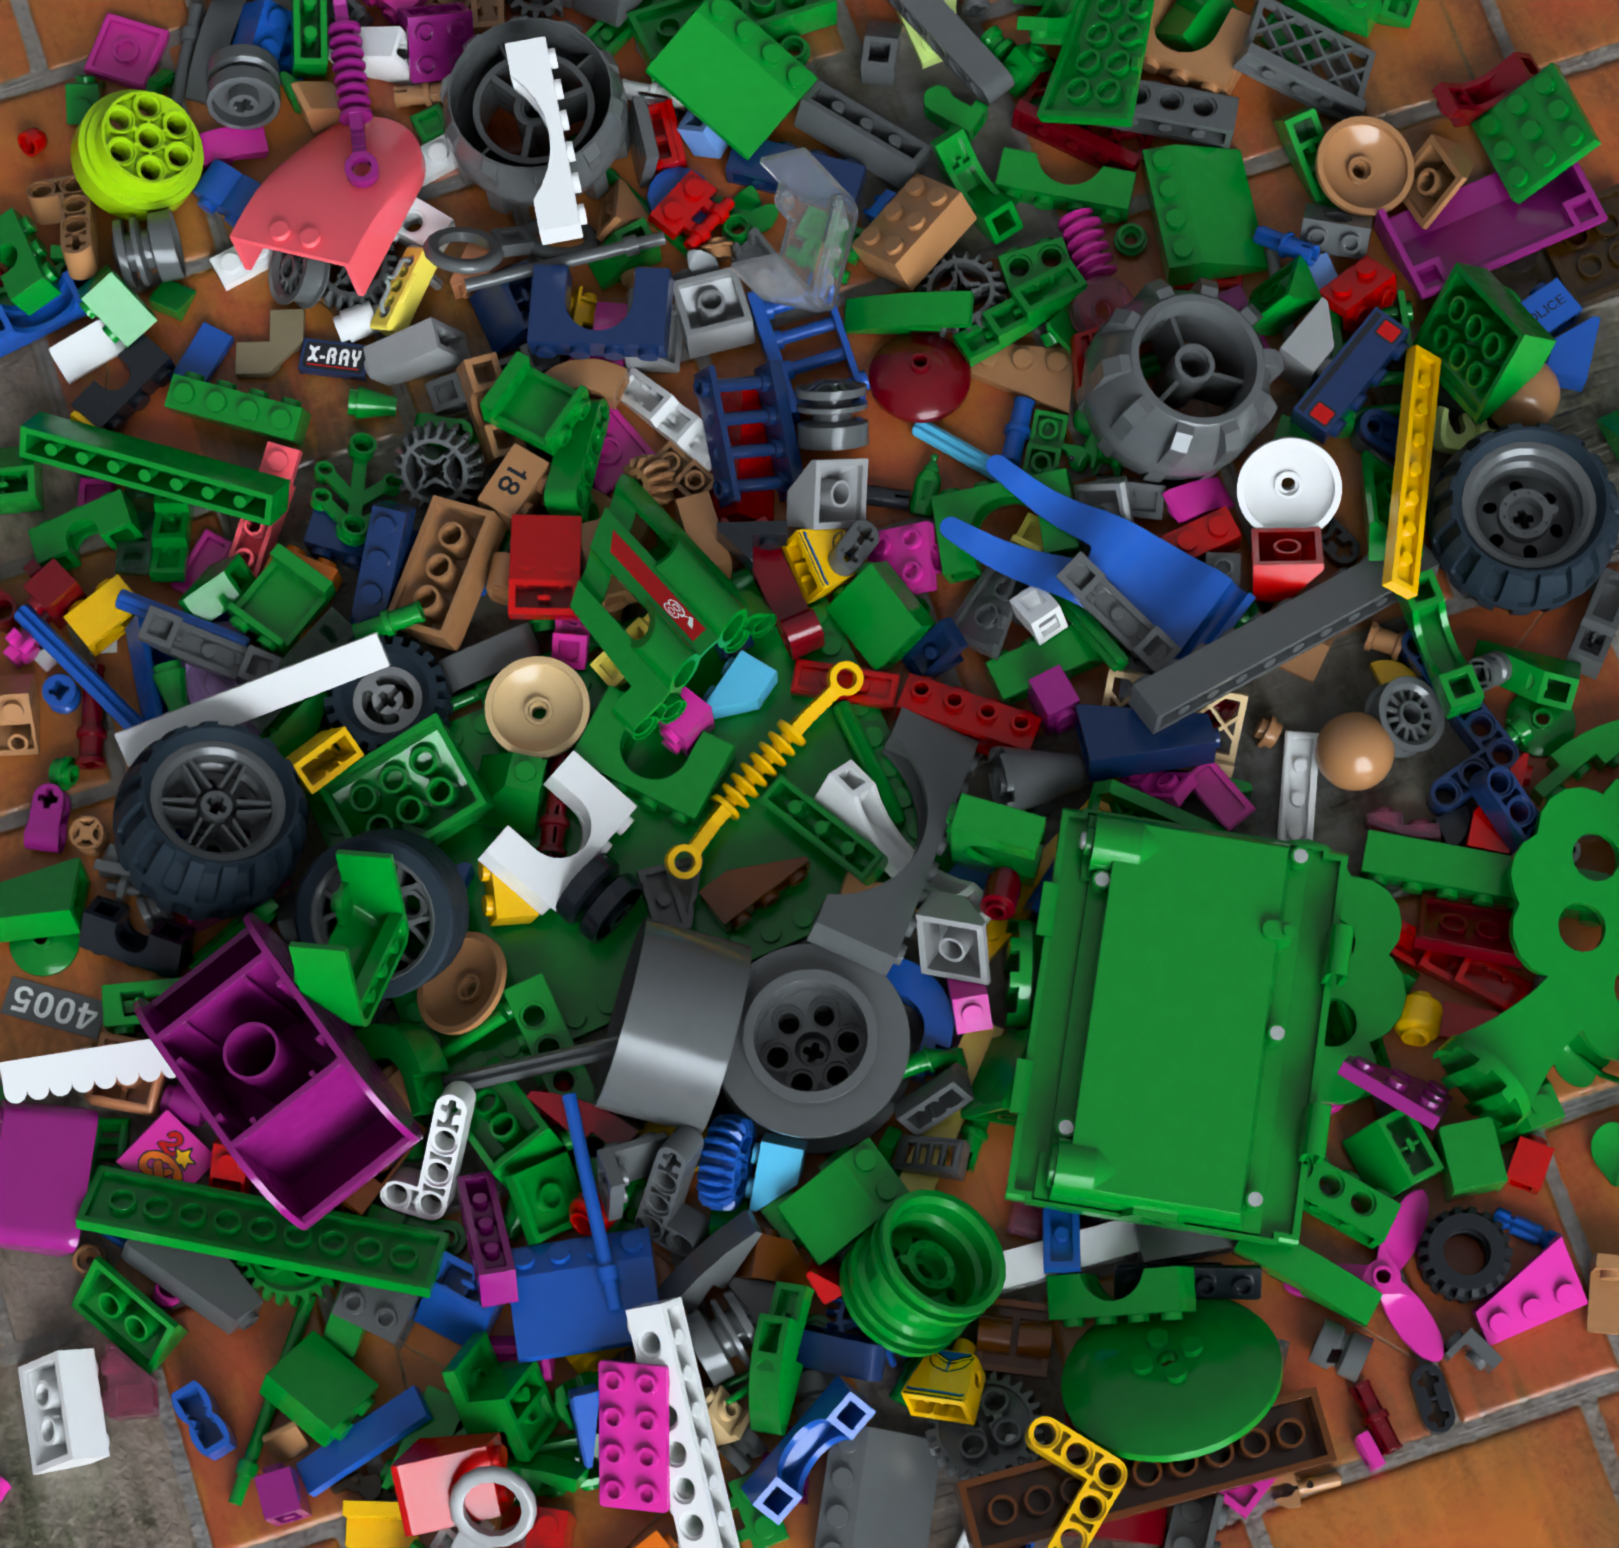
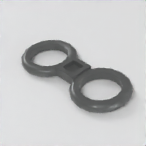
[423,219,600,274]

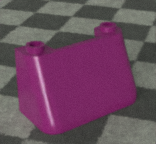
[0,1099,98,1257]

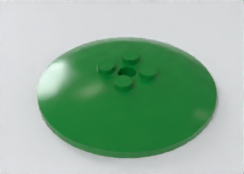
[1061,1299,1283,1462]

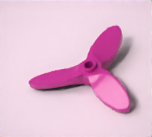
[1283,1189,1444,1362]

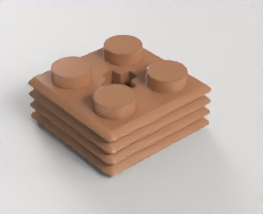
[84,1032,167,1117]

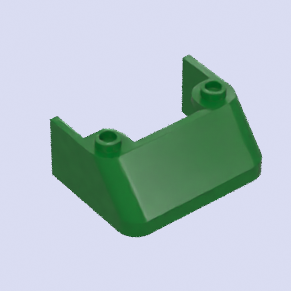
[288,849,409,1027]

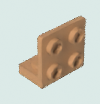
[1586,1253,1619,1336]

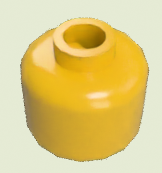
[1394,990,1443,1047]

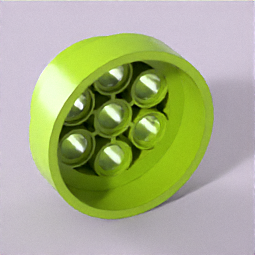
[70,89,204,221]

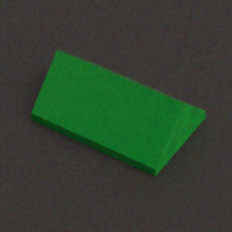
[1361,450,1424,561]
[71,1256,189,1375]

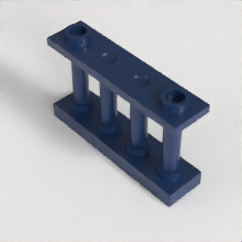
[693,360,803,509]

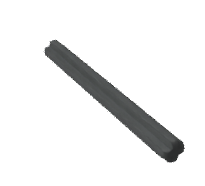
[441,1035,619,1090]

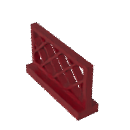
[1011,57,1156,174]

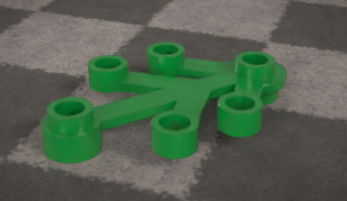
[310,432,403,546]

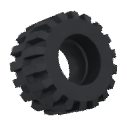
[1416,1206,1513,1303]

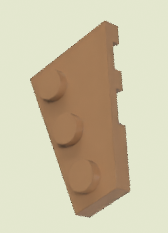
[970,344,1073,415]

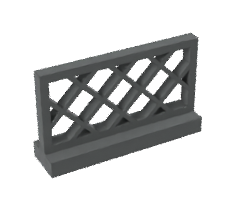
[1232,0,1376,122]

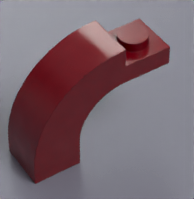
[1431,52,1541,127]

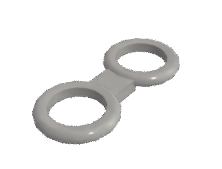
[449,1465,537,1548]

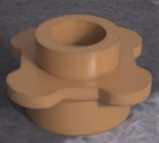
[700,237,734,261]

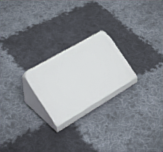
[48,319,126,384]

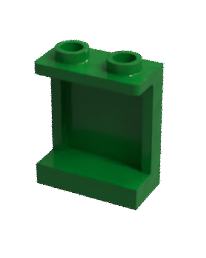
[480,351,591,456]
[226,543,336,657]

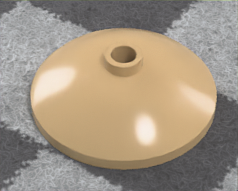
[485,656,590,759]

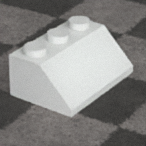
[18,1348,110,1475]

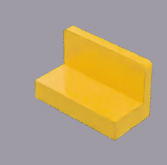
[342,1500,420,1548]

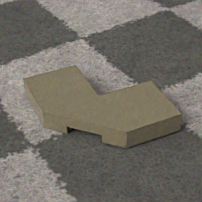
[235,309,306,378]

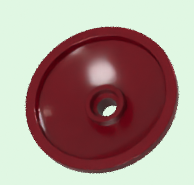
[869,332,971,423]

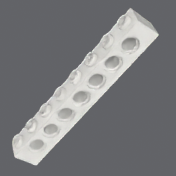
[625,1296,740,1548]

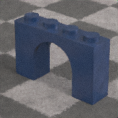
[527,264,674,362]

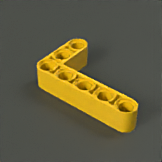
[1025,1416,1127,1548]

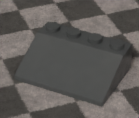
[814,1426,939,1548]

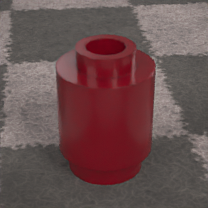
[980,867,1022,920]

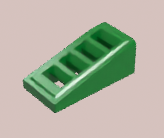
[88,1118,131,1189]

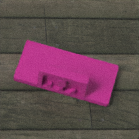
[598,1359,670,1513]

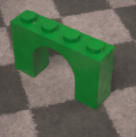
[931,467,1084,584]
[574,685,736,828]
[946,793,1046,887]

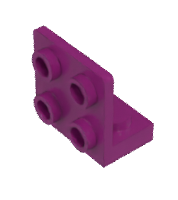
[397,2,473,83]

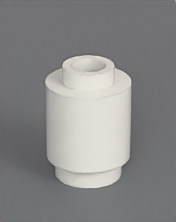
[332,300,380,343]

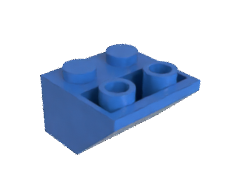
[232,0,304,84]
[414,1251,505,1346]

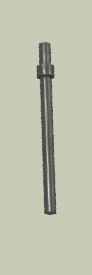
[151,3,204,180]
[464,231,666,292]

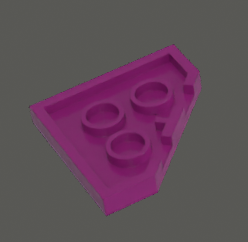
[1337,1055,1453,1130]

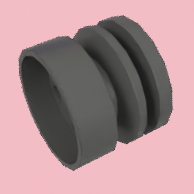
[112,208,186,289]
[796,378,869,451]
[686,1289,757,1387]

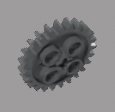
[925,1371,1045,1481]

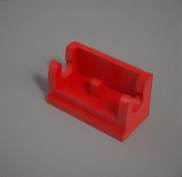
[648,99,687,179]

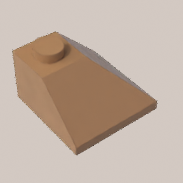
[1403,134,1475,230]

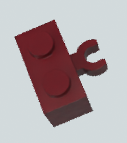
[22,558,87,630]

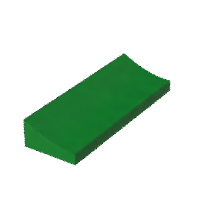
[626,0,837,82]

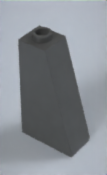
[121,1239,264,1335]

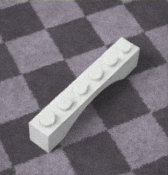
[505,36,588,245]
[814,759,991,926]

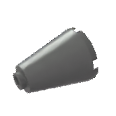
[988,746,1088,811]

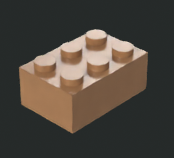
[851,172,977,291]

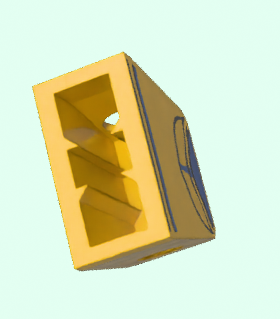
[781,529,868,604]
[901,1338,986,1425]

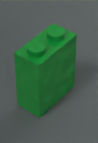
[825,561,937,671]
[259,1330,379,1448]

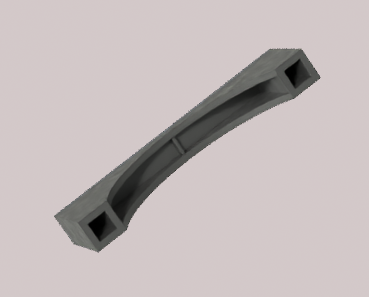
[806,707,979,976]

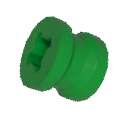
[980,25,1017,63]

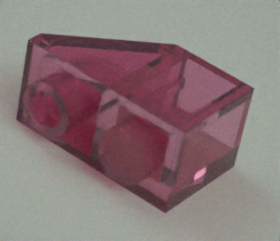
[101,1344,160,1421]

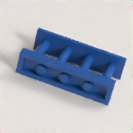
[746,270,870,425]

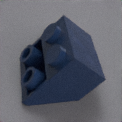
[469,259,533,357]

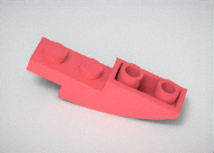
[228,441,303,579]

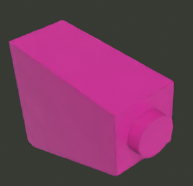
[945,978,993,1035]

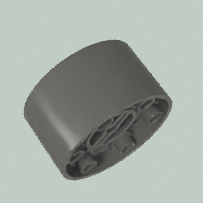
[593,917,752,1134]

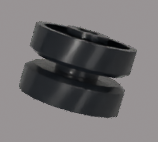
[555,853,644,945]

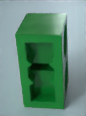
[997,237,1070,299]

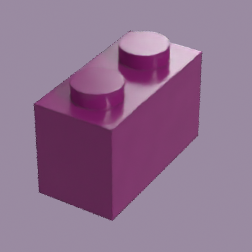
[1027,664,1080,736]
[254,1463,312,1526]

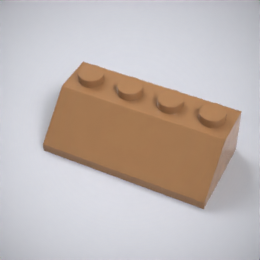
[388,495,508,652]

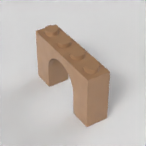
[1142,0,1263,96]
[581,491,732,612]

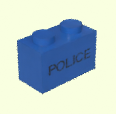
[1520,278,1583,338]

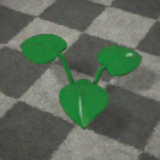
[1554,1033,1619,1187]

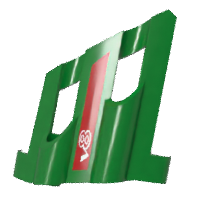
[570,474,777,740]

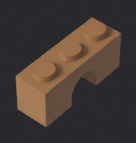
[456,352,527,466]

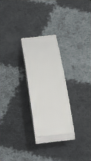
[620,367,732,472]

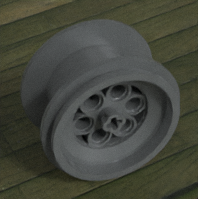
[722,944,911,1154]

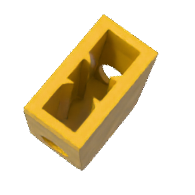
[284,726,364,795]

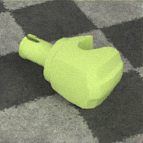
[1433,406,1498,455]

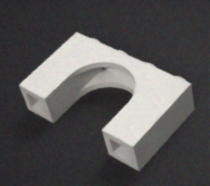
[477,750,637,916]

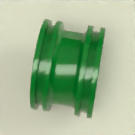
[839,1189,1006,1357]

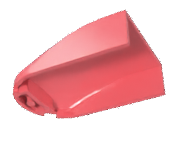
[229,117,426,297]

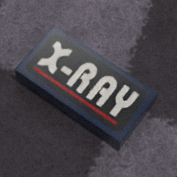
[298,338,368,381]

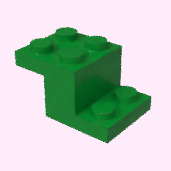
[441,1331,561,1463]

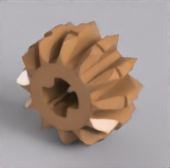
[623,454,677,508]

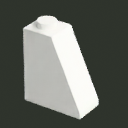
[328,26,422,86]

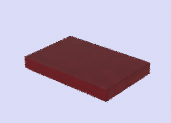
[1414,895,1522,968]

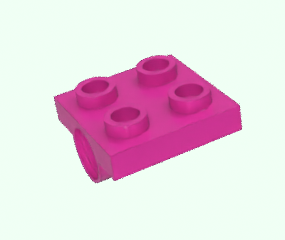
[867,521,942,595]

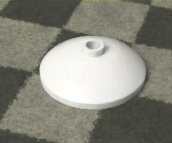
[1237,437,1342,529]

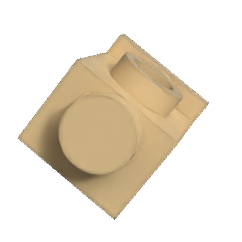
[703,1385,750,1447]

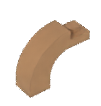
[524,358,630,449]

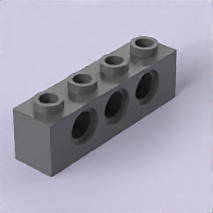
[1097,80,1239,149]

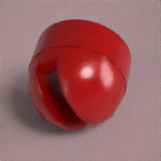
[17,127,48,157]

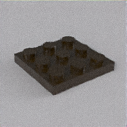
[1542,184,1619,308]

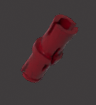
[1348,1380,1403,1457]

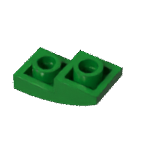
[1023,409,1069,475]

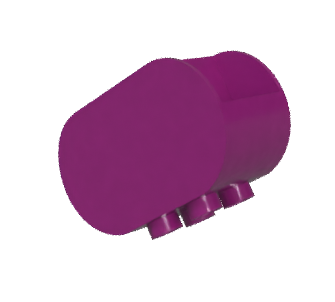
[133,912,423,1230]

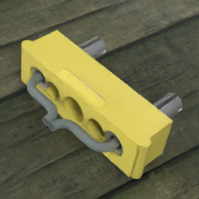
[370,247,444,337]

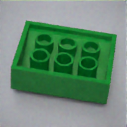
[645,0,818,161]
[1141,144,1268,287]
[1412,262,1557,424]
[319,713,498,870]

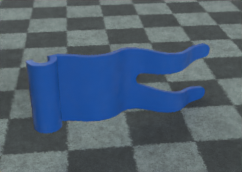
[940,455,1256,660]

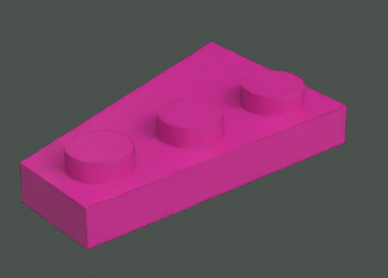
[1472,1234,1588,1346]

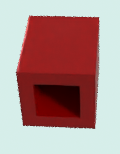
[1506,1134,1555,1195]

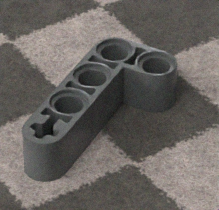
[635,1125,710,1258]

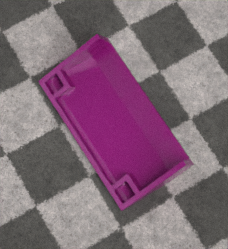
[1373,161,1608,300]

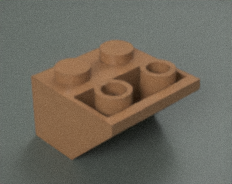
[0,674,40,756]

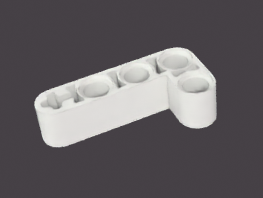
[380,1081,476,1220]

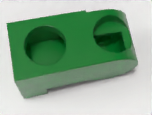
[924,85,988,144]

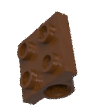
[976,1298,1053,1379]

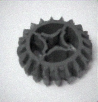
[321,244,400,314]
[915,250,1007,340]
[392,420,486,509]

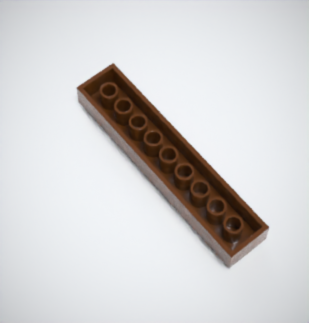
[953,1387,1337,1548]

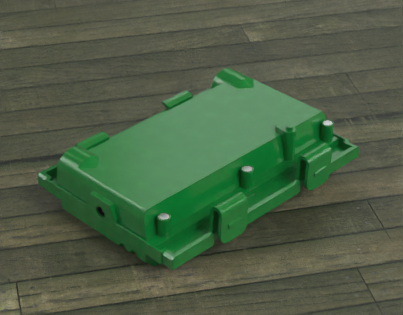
[1004,808,1355,1247]

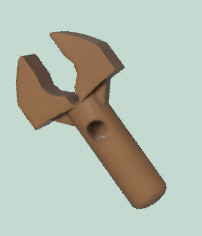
[1271,1472,1342,1509]

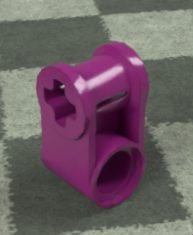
[24,783,71,854]

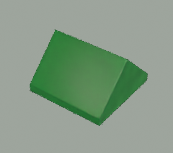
[1155,0,1240,52]
[1247,255,1322,336]

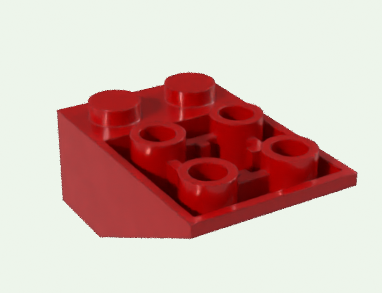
[508,514,582,621]

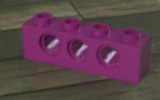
[456,1171,518,1308]

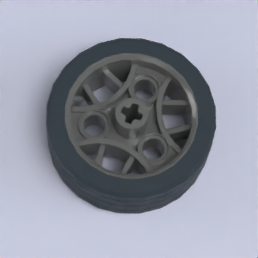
[294,828,469,1000]

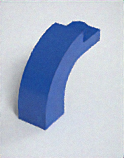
[886,959,953,1084]

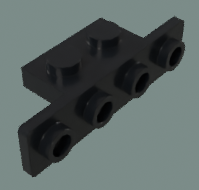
[1114,1262,1262,1300]

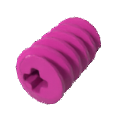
[1058,208,1118,284]

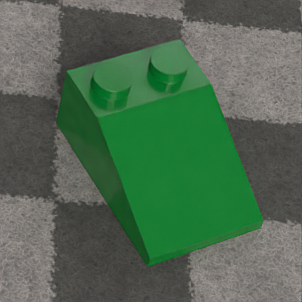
[451,1055,565,1189]
[776,1137,909,1267]

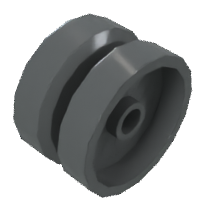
[206,44,281,130]

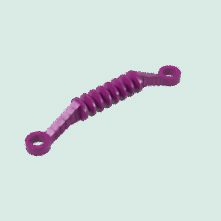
[327,0,380,188]

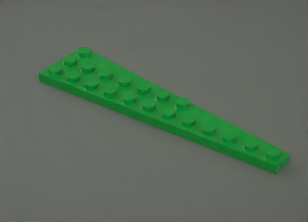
[1037,0,1155,127]

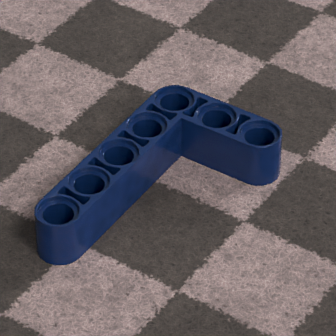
[1398,630,1519,816]

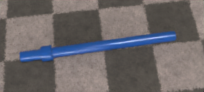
[562,1093,623,1311]

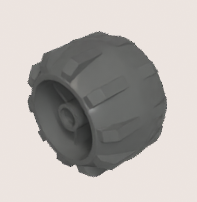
[440,15,631,215]
[1076,277,1284,484]

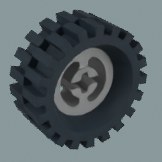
[324,636,453,757]

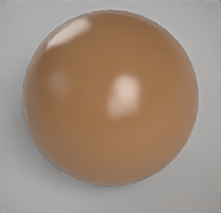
[1489,363,1561,427]
[1315,712,1395,791]

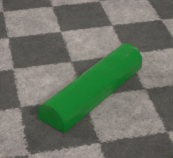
[758,773,888,886]

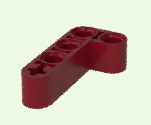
[749,546,825,660]

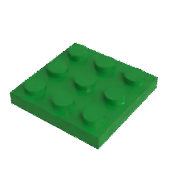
[1471,62,1602,204]

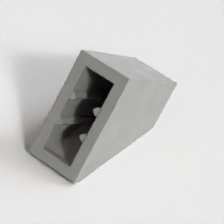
[363,317,472,386]

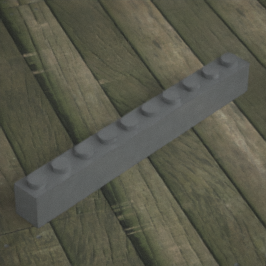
[1128,542,1440,735]

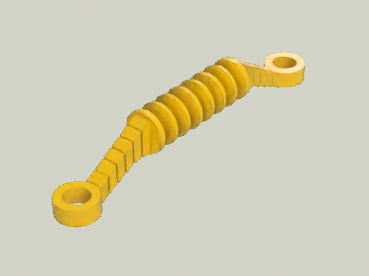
[664,661,864,880]

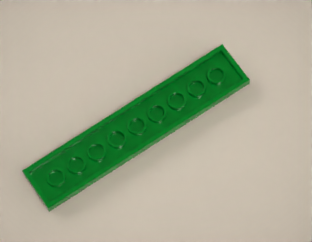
[75,1165,449,1298]

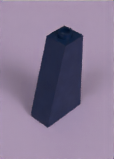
[1074,704,1221,782]

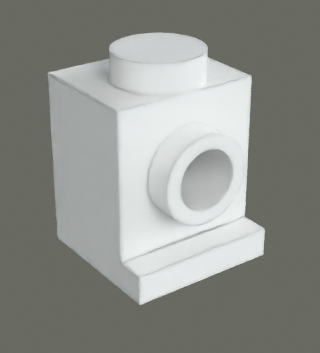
[1009,586,1068,646]

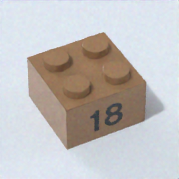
[477,443,551,532]

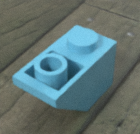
[702,650,778,719]
[745,1132,808,1212]

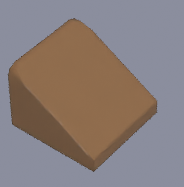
[262,1421,310,1463]

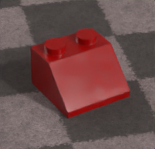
[1251,527,1324,603]

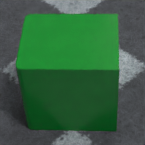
[1432,1117,1508,1202]

